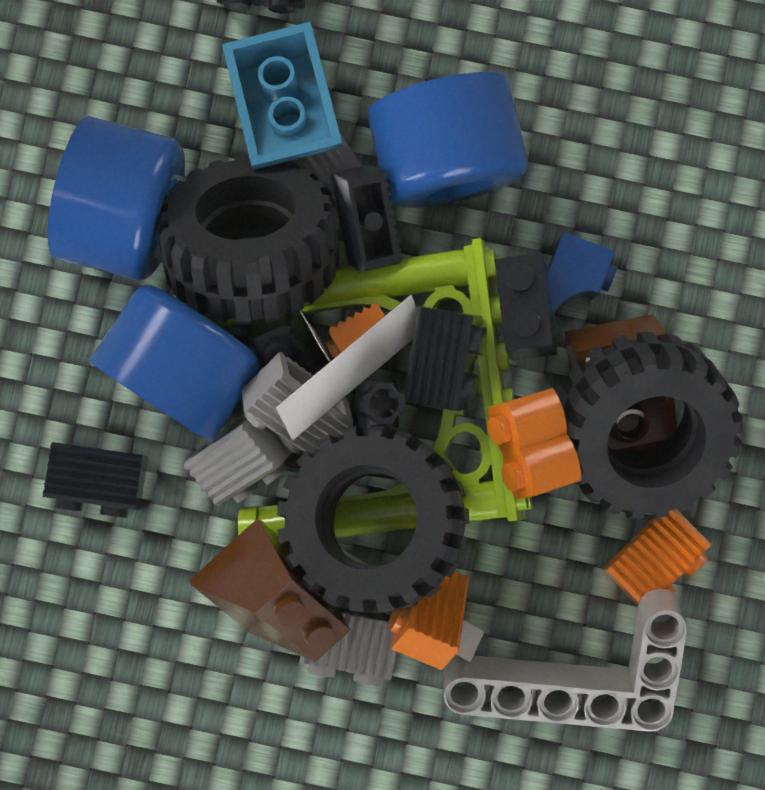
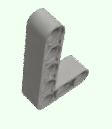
[443,589,687,732]

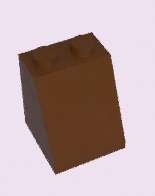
[189,518,350,662]

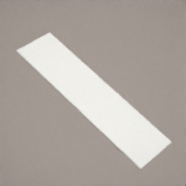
[276,295,417,441]

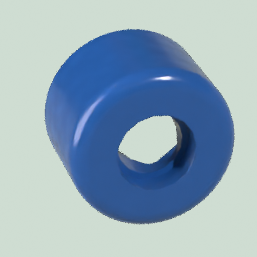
[367,72,528,208]
[48,116,185,280]
[88,285,261,443]

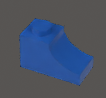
[547,232,617,315]

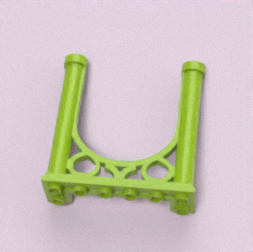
[217,238,533,538]

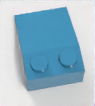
[222,22,343,170]

